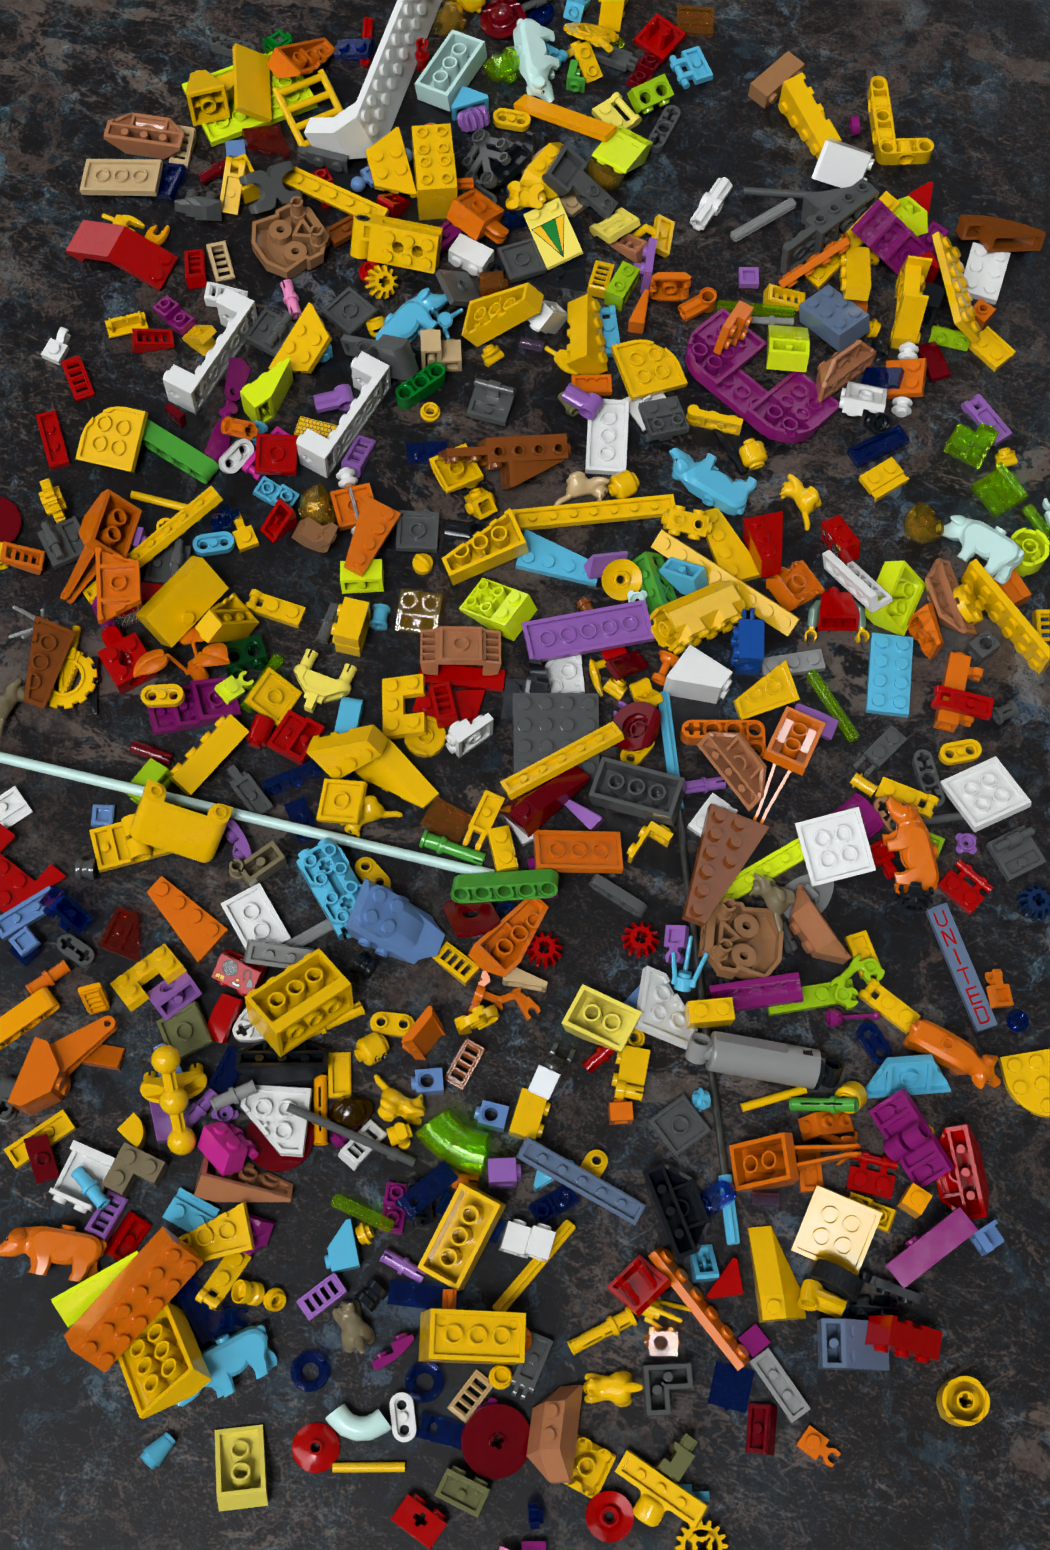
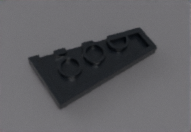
[547,216,586,292]

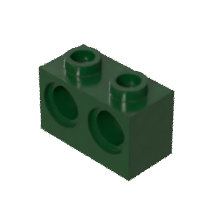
[225,634,269,676]

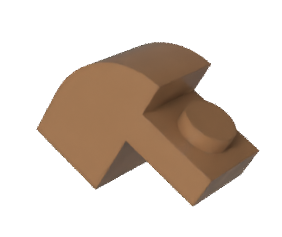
[291,517,338,553]

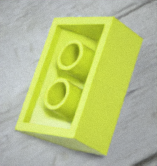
[865,561,925,636]

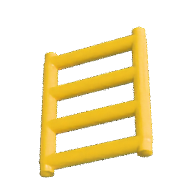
[272,69,343,147]

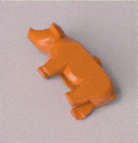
[882,795,939,894]
[902,1019,1001,1089]
[0,1224,107,1282]

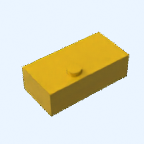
[135,556,229,648]
[417,1183,506,1291]

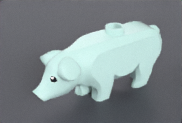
[513,18,559,103]
[937,515,1025,585]

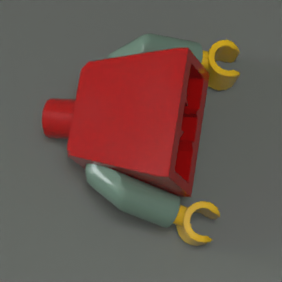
[804,587,870,643]

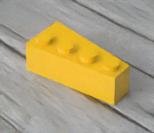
[778,72,842,159]
[461,282,544,347]
[566,294,608,375]
[442,508,529,586]

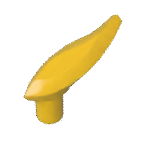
[589,659,606,697]

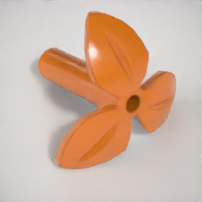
[819,1131,858,1166]

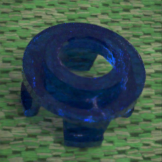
[290,1351,330,1392]
[405,1362,444,1403]

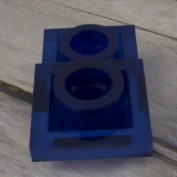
[528,1185,581,1224]

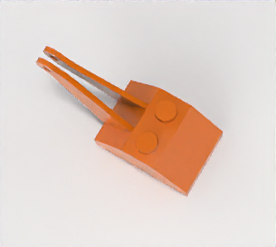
[60,489,142,604]
[753,706,826,824]
[8,1016,118,1116]
[729,1132,862,1192]

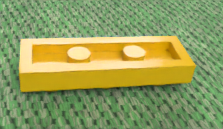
[4,1109,76,1170]

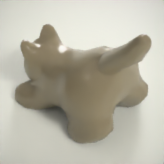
[0,678,25,738]
[749,872,796,933]
[332,1299,375,1354]

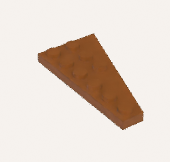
[682,804,769,927]

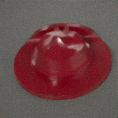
[480,0,526,39]
[612,701,661,751]

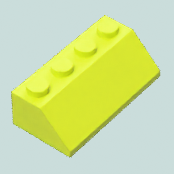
[51,1251,139,1328]

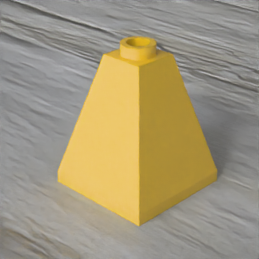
[186,70,231,126]

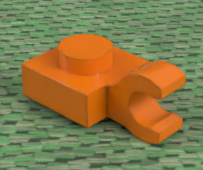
[985,969,1014,1009]

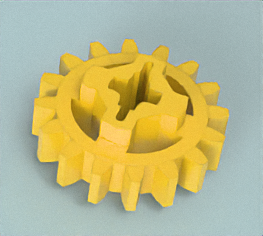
[39,478,68,524]
[674,1520,728,1550]

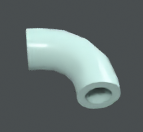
[325,1404,392,1441]

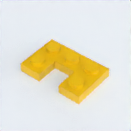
[382,674,427,739]
[110,943,186,1012]

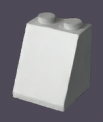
[811,138,875,188]
[663,645,733,704]

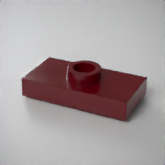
[605,650,649,681]
[23,1132,59,1184]

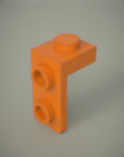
[798,1112,854,1142]

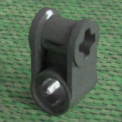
[0,1076,18,1123]

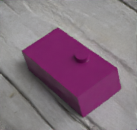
[886,1206,978,1288]

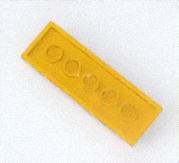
[932,231,981,344]
[961,559,1050,675]

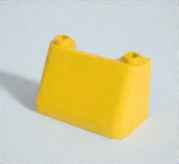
[130,779,233,863]

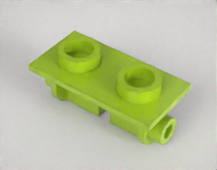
[928,324,970,351]

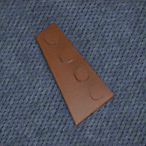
[23,615,76,710]

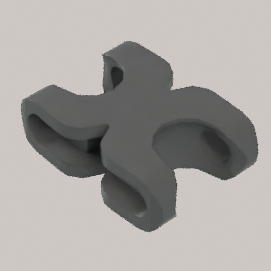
[239,161,303,214]

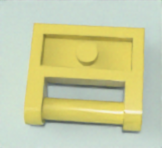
[592,92,642,130]
[589,207,641,244]

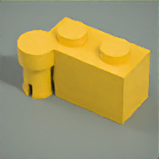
[611,1045,650,1101]

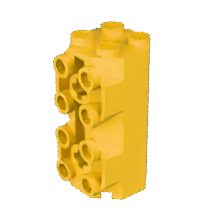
[650,580,745,655]

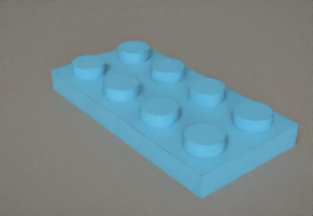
[865,633,913,718]

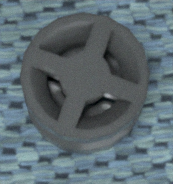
[75,858,97,880]

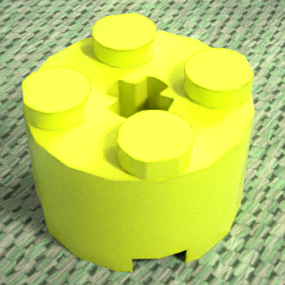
[1010,528,1050,577]

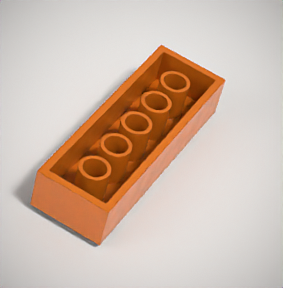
[64,1226,204,1373]

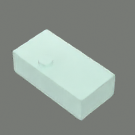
[414,29,487,112]

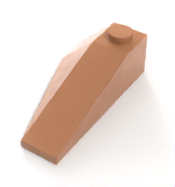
[194,1155,293,1202]

